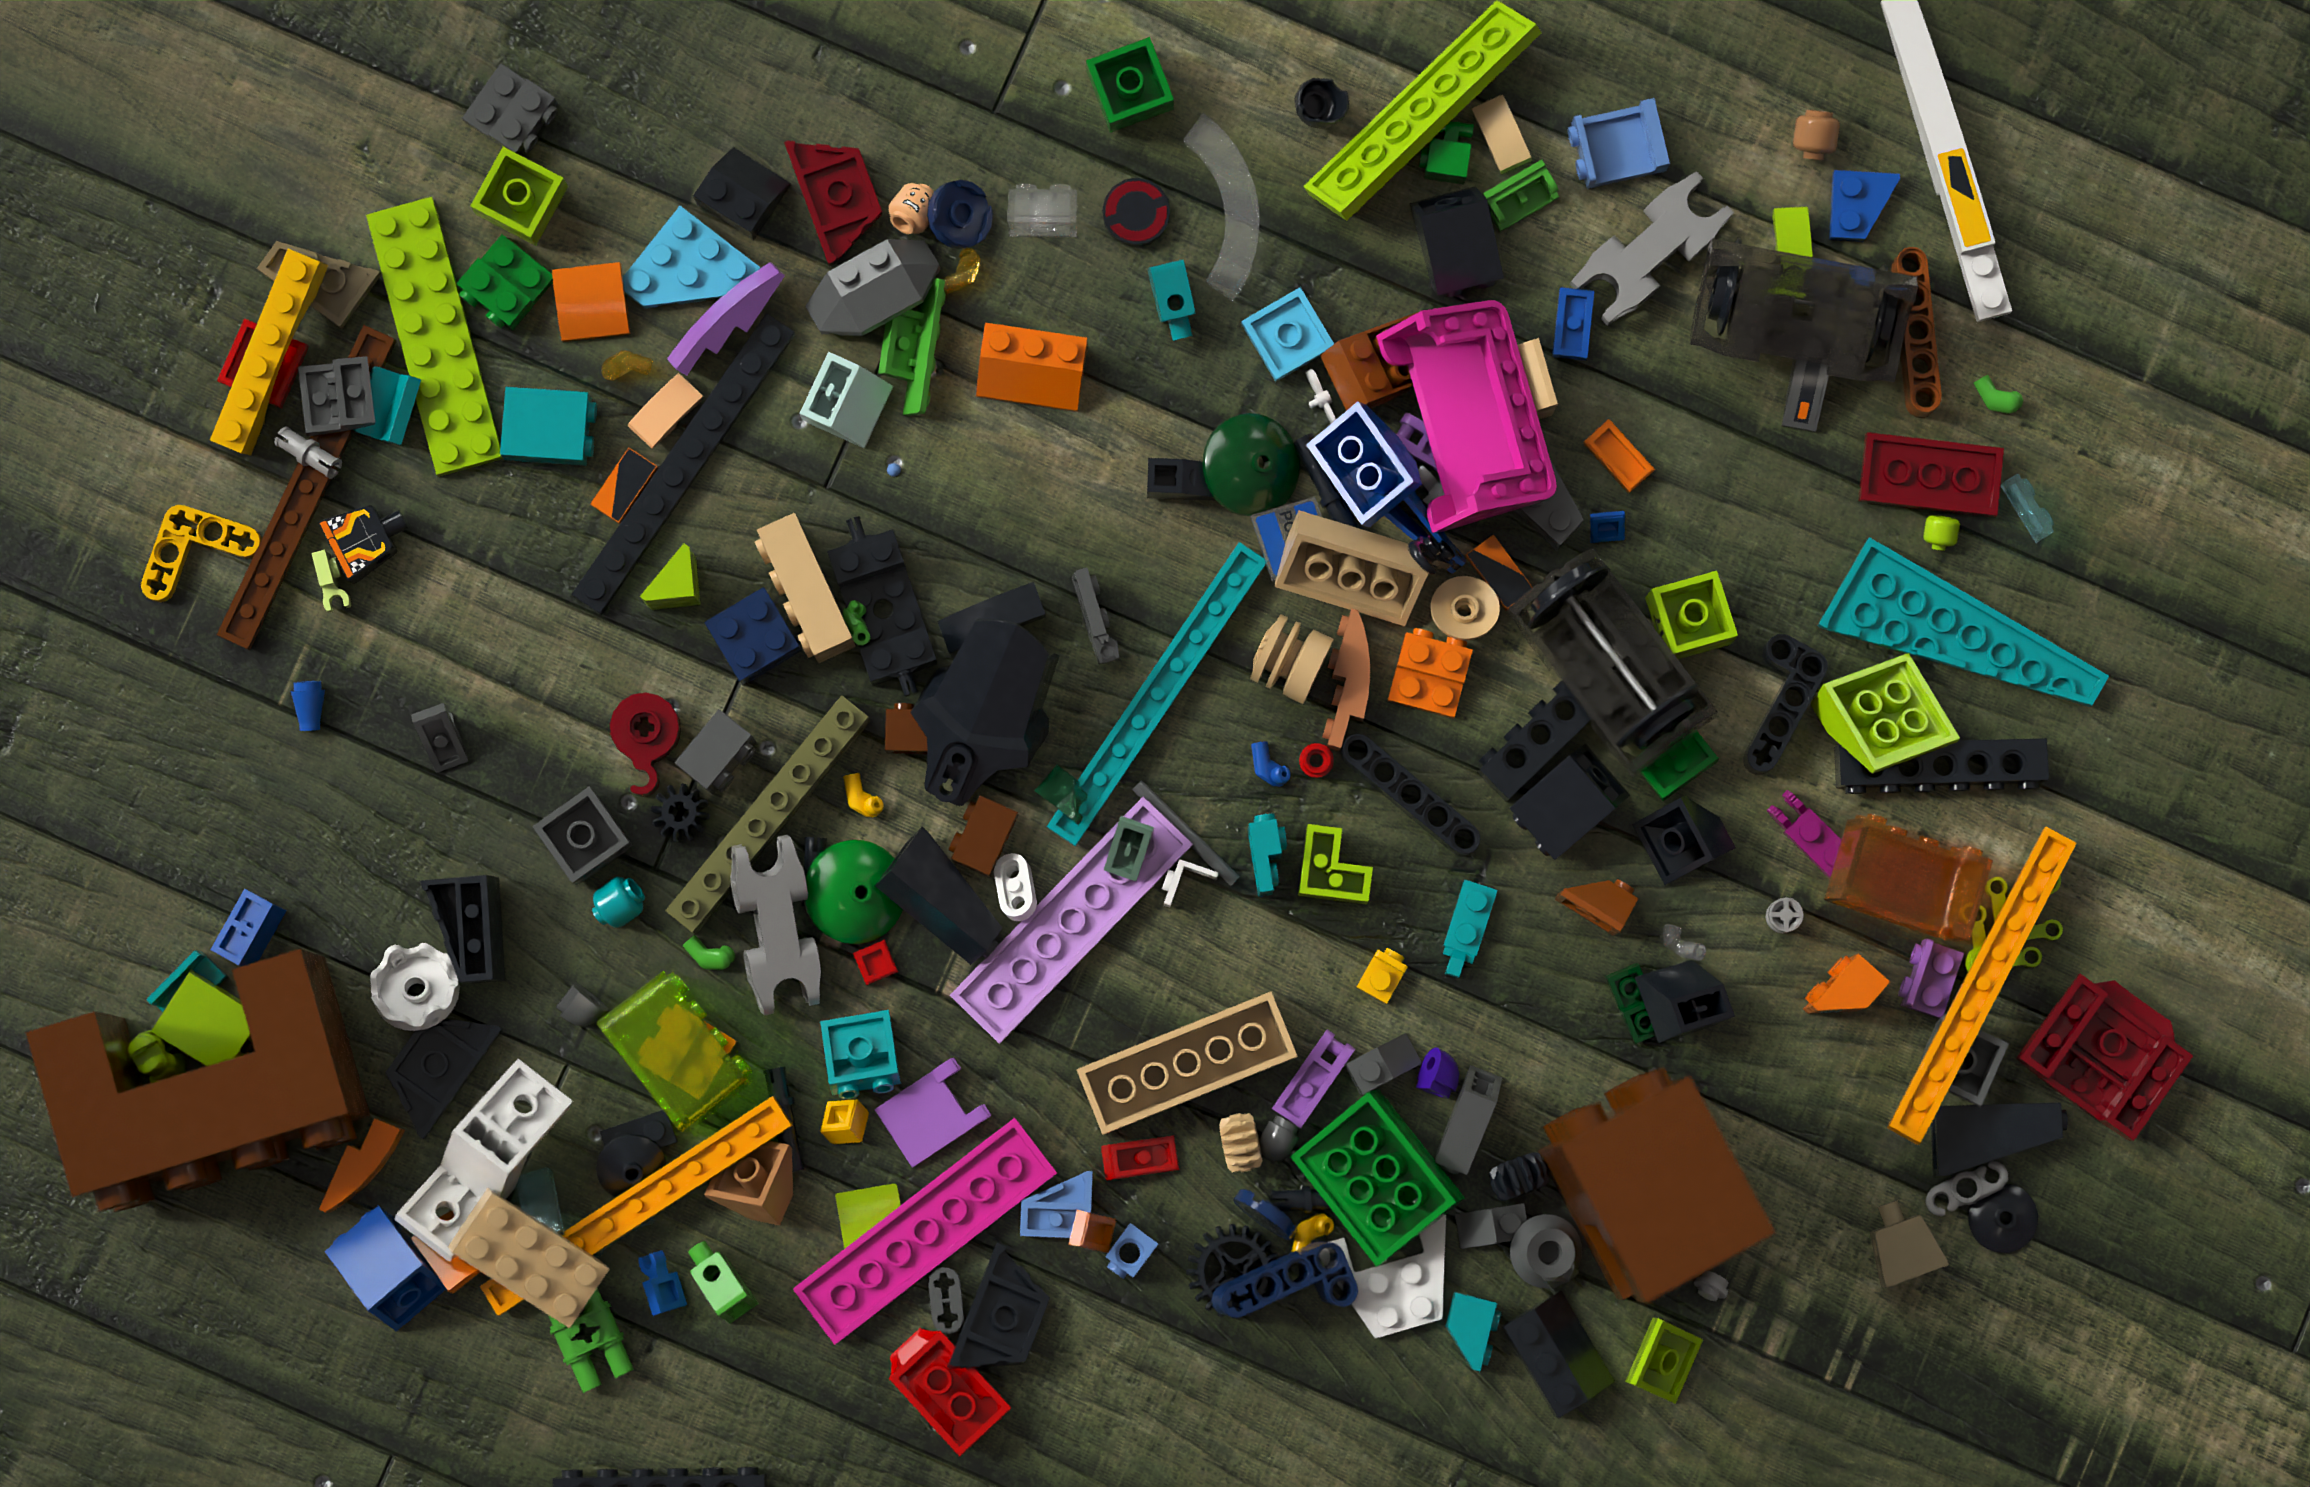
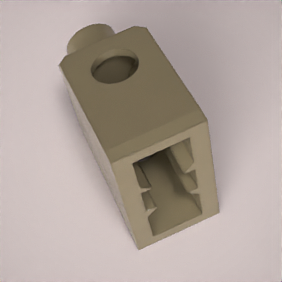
[1870,1200,1949,1288]

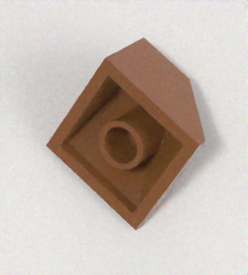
[1554,879,1639,936]

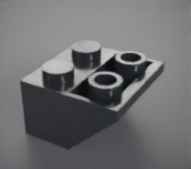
[1635,960,1735,1043]

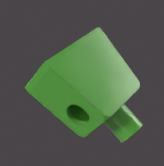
[688,1241,759,1324]

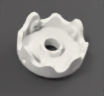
[370,943,460,1031]

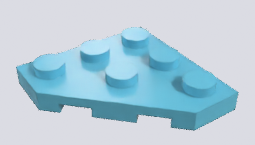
[623,206,760,308]

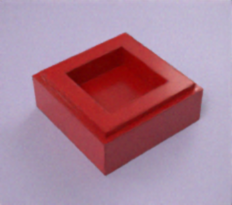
[853,940,898,986]

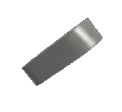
[929,1267,964,1334]

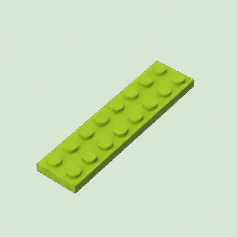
[1303,0,1542,221]
[366,197,503,477]

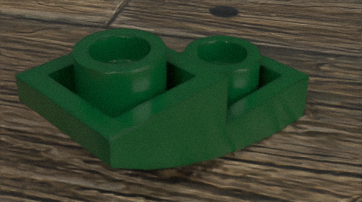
[1605,963,1655,1044]

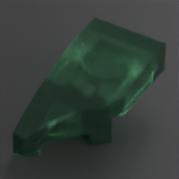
[1035,765,1088,825]

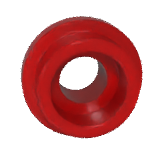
[1299,743,1334,778]

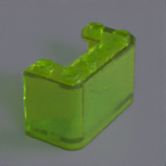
[596,970,753,1134]

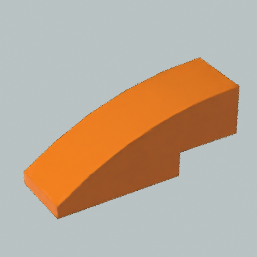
[319,1118,405,1213]

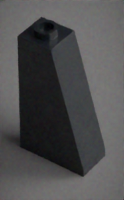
[875,827,1002,965]
[1931,1102,2068,1176]

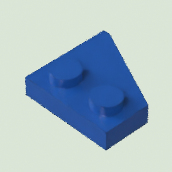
[1829,170,1900,242]

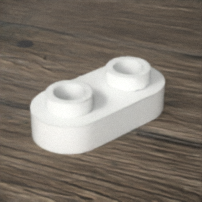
[994,853,1037,921]

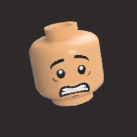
[889,183,934,234]

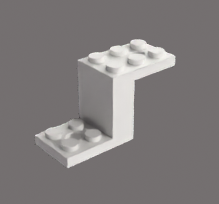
[394,1059,573,1262]

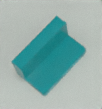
[354,366,421,445]
[146,950,228,1012]

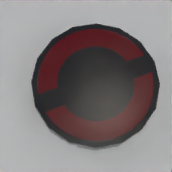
[1102,178,1170,247]

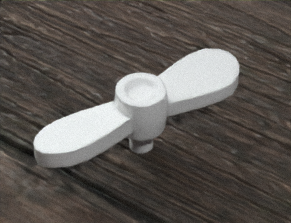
[1306,369,1336,424]

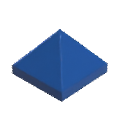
[1590,511,1625,543]

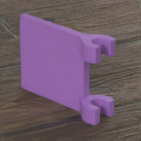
[874,1057,992,1168]

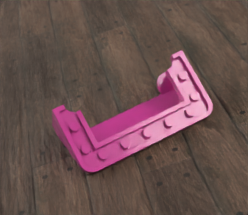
[1376,300,1557,533]

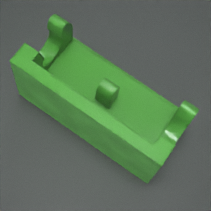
[1483,159,1559,232]

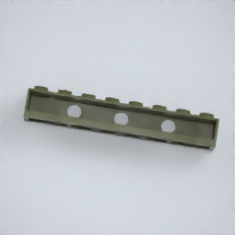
[665,695,871,935]

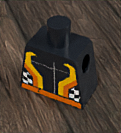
[318,505,408,585]

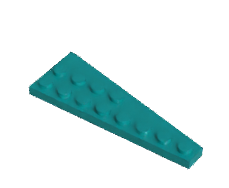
[1817,537,2109,707]

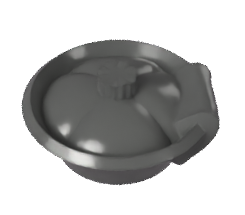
[1510,1214,1582,1291]

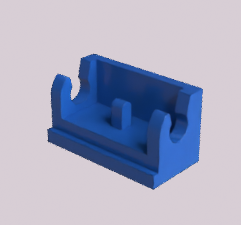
[210,889,287,967]

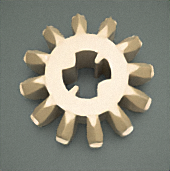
[1219,1113,1263,1173]

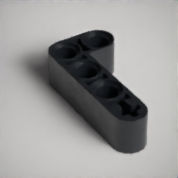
[1743,634,1828,775]

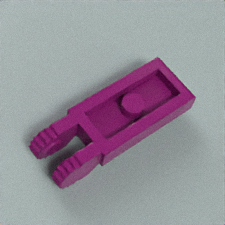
[1767,790,1858,882]

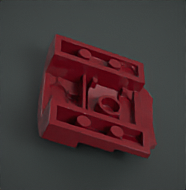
[2016,973,2193,1141]

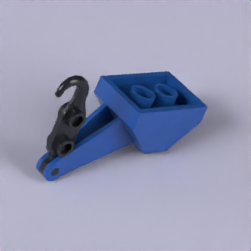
[1306,401,1466,575]

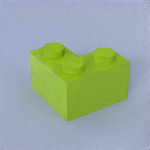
[1298,824,1373,905]

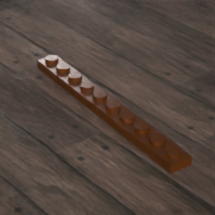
[217,325,397,650]

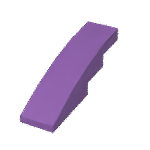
[667,263,785,376]

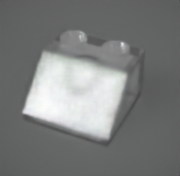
[1007,184,1078,237]

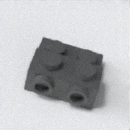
[462,63,558,156]

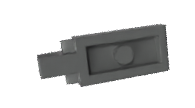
[1072,567,1119,665]

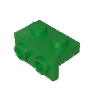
[1638,721,1719,801]

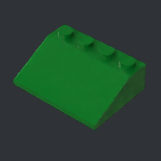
[1290,1089,1465,1267]

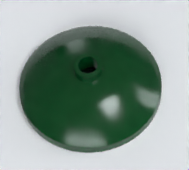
[1202,413,1300,517]

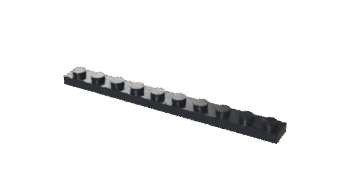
[572,313,796,615]

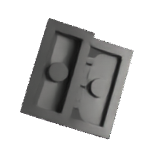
[298,356,375,437]

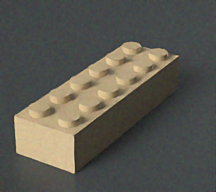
[1076,991,1297,1135]

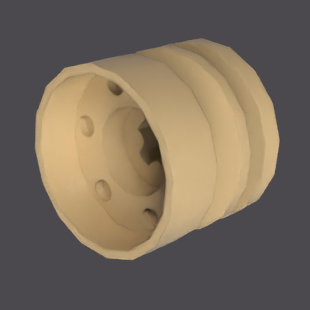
[1250,614,1334,704]

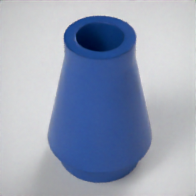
[290,681,325,731]

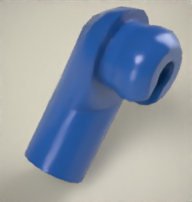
[1251,741,1291,787]

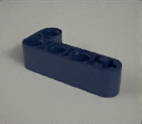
[1212,1241,1358,1318]

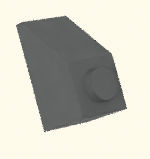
[1345,1033,1422,1096]

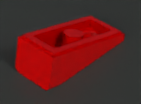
[1101,1135,1179,1180]

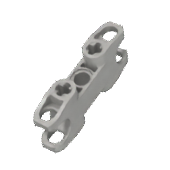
[1570,171,1734,326]
[730,835,821,1015]

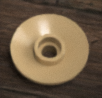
[1431,576,1500,640]

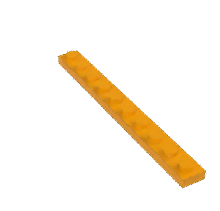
[1887,827,2077,1145]
[480,1096,793,1316]

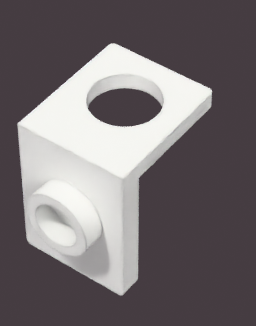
[1162,859,1218,908]

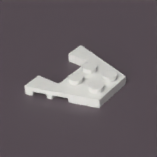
[1319,1214,1446,1338]

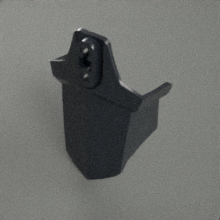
[910,618,1060,807]

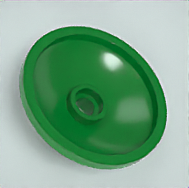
[804,840,903,944]

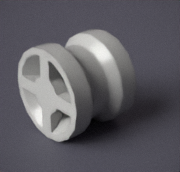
[1765,897,1804,934]

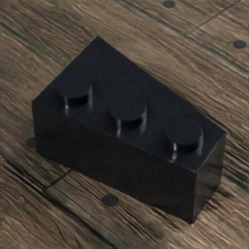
[420,875,505,984]

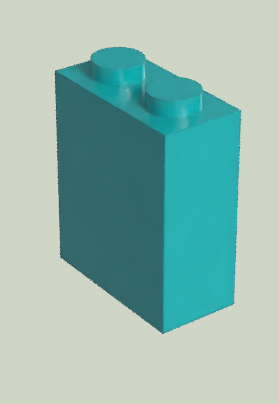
[500,387,597,466]

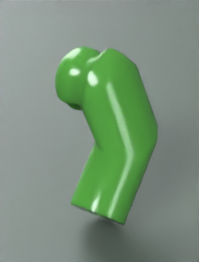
[1973,375,2023,414]
[683,935,735,970]

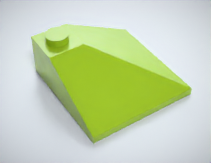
[1810,653,1960,773]

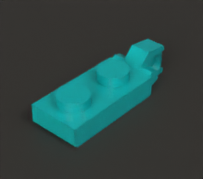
[1443,880,1498,978]

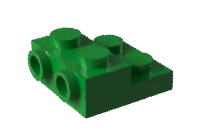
[456,234,553,331]

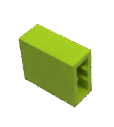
[151,969,253,1066]

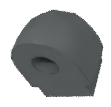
[556,982,608,1026]
[1259,1115,1300,1162]

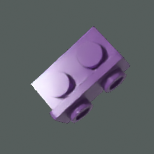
[1898,938,1964,1019]

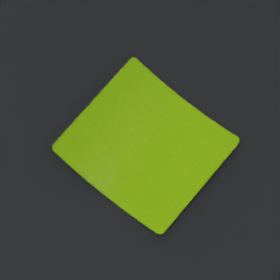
[835,1183,901,1249]

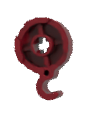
[610,692,681,797]

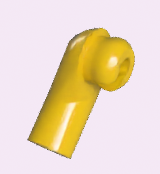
[843,773,884,818]

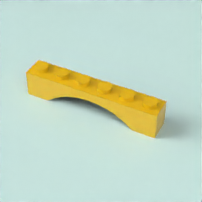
[210,249,328,455]

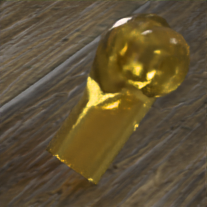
[942,248,981,295]
[601,350,653,381]

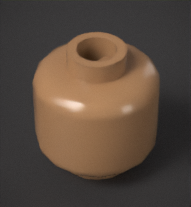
[1793,110,1840,160]

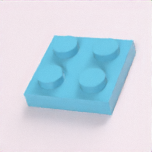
[1241,287,1334,382]

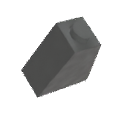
[1435,1065,1502,1175]

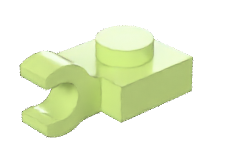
[312,550,351,613]

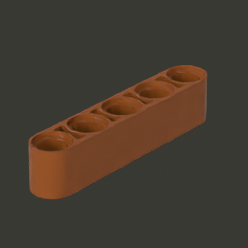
[1891,247,1942,418]

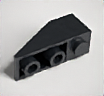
[1147,458,1217,501]

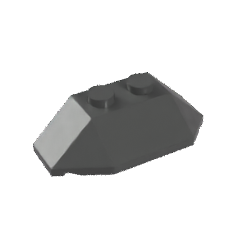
[805,239,941,336]

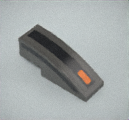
[1782,319,1838,432]

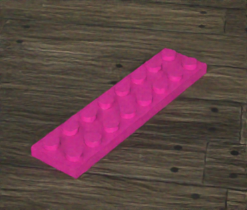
[793,1118,1057,1345]

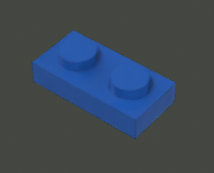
[1552,287,1594,361]

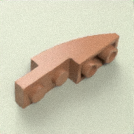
[1322,608,1370,752]

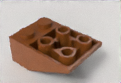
[1320,312,1418,411]

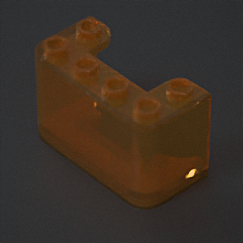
[1824,814,1993,941]

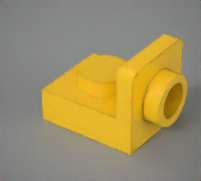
[1356,948,1408,1004]

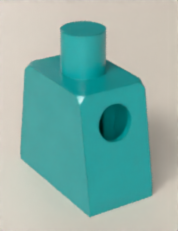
[1147,259,1196,341]

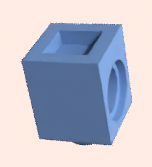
[1105,1223,1158,1279]

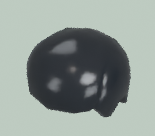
[1294,78,1349,129]

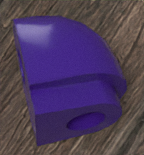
[1416,1047,1460,1099]

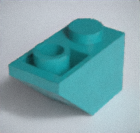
[1446,1292,1501,1371]

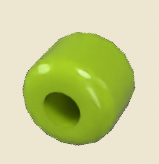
[1923,515,1960,551]

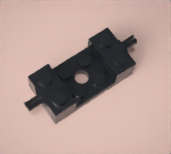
[827,516,938,697]

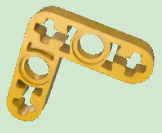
[141,505,262,602]

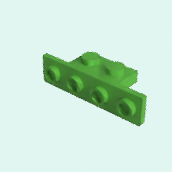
[878,278,946,416]

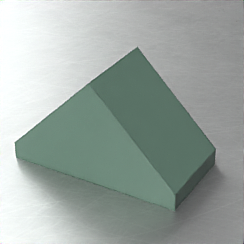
[1104,816,1154,881]

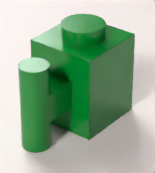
[1419,121,1474,185]

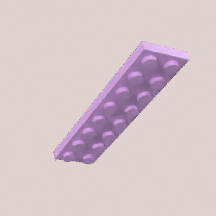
[950,797,1193,1044]

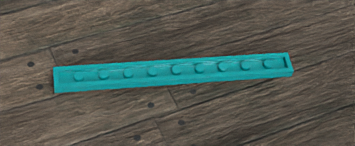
[1046,542,1268,847]

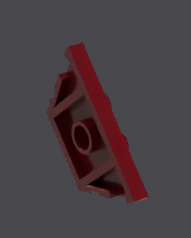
[784,141,883,266]

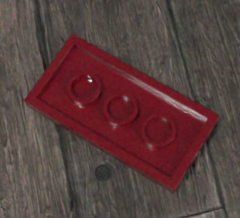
[1858,432,2004,518]

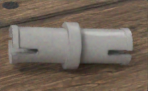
[274,427,342,479]

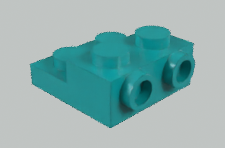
[1247,813,1287,897]
[820,1010,901,1099]

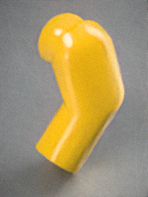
[1291,1214,1334,1253]

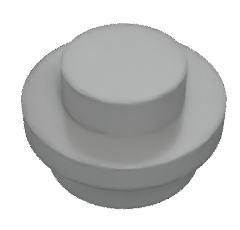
[1694,1271,1729,1301]

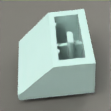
[799,352,893,449]

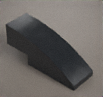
[937,582,1046,654]

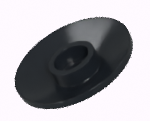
[596,1134,666,1197]
[1968,1183,2038,1253]

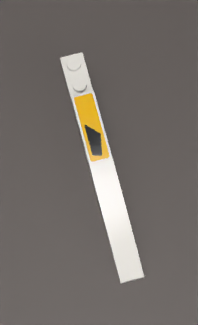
[1881,0,2012,322]

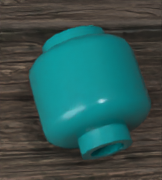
[592,876,645,928]

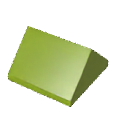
[640,543,701,610]
[1625,1318,1703,1404]

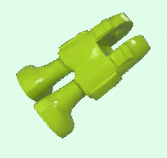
[128,1030,186,1083]

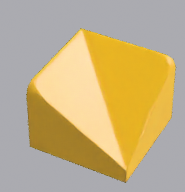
[820,1099,869,1144]

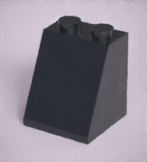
[1410,186,1504,297]
[1510,743,1631,860]

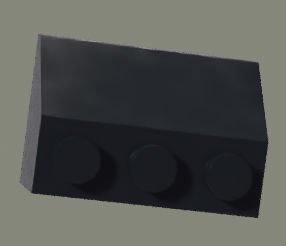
[1501,1290,1615,1418]

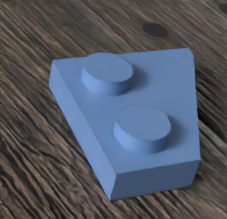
[1020,1171,1093,1238]

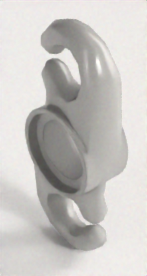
[1926,1160,2008,1217]

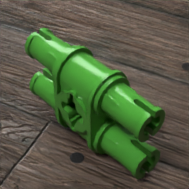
[548,1288,634,1393]

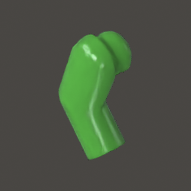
[842,600,870,645]

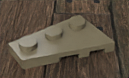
[257,241,382,329]

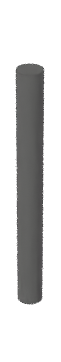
[1132,780,1240,886]

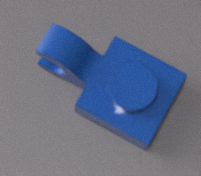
[638,1250,687,1316]

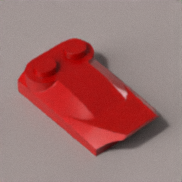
[889,1328,1012,1456]

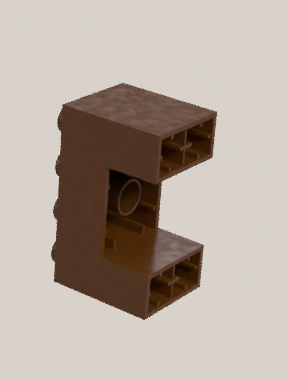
[26,949,371,1212]
[1537,1067,1775,1303]

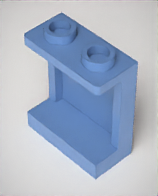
[1568,98,1670,189]

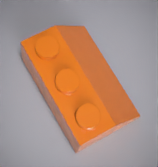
[976,323,1088,412]

